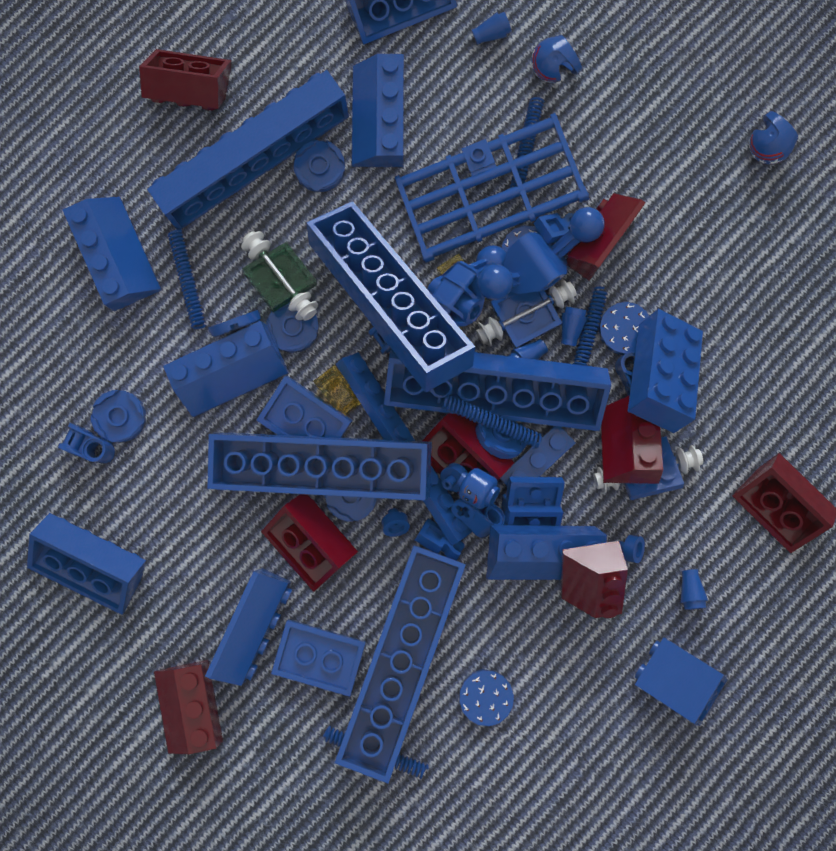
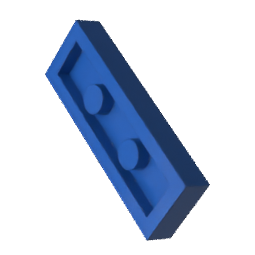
[500,426,576,487]

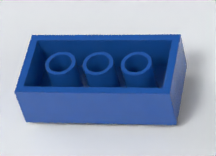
[628,308,703,433]

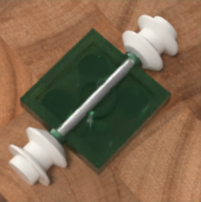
[241,231,318,321]

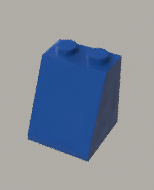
[635,637,728,726]

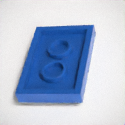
[257,375,353,438]
[271,619,366,697]

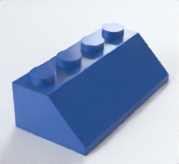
[345,0,457,45]
[352,54,404,167]
[63,197,162,312]
[163,321,289,417]
[27,513,146,615]
[486,525,607,580]
[205,568,293,686]

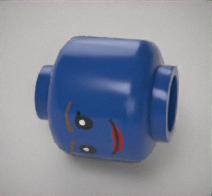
[457,468,500,509]

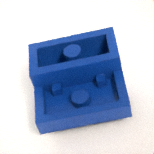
[502,477,565,526]

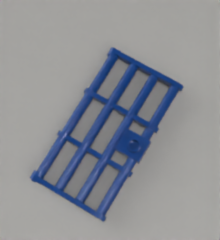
[395,113,589,263]

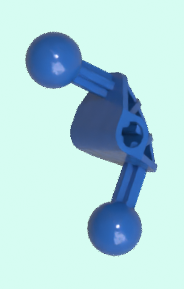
[477,207,605,300]
[427,245,507,326]

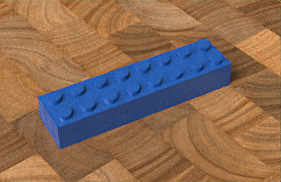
[147,70,349,229]
[307,201,475,392]
[384,348,611,431]
[207,432,432,501]
[335,545,466,784]

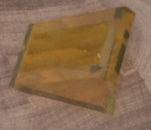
[313,365,361,415]

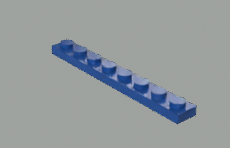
[336,352,472,546]

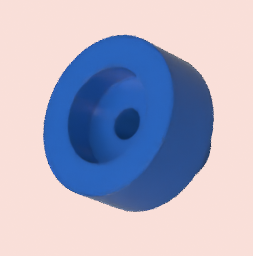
[440,463,468,492]
[381,508,410,537]
[619,535,645,563]

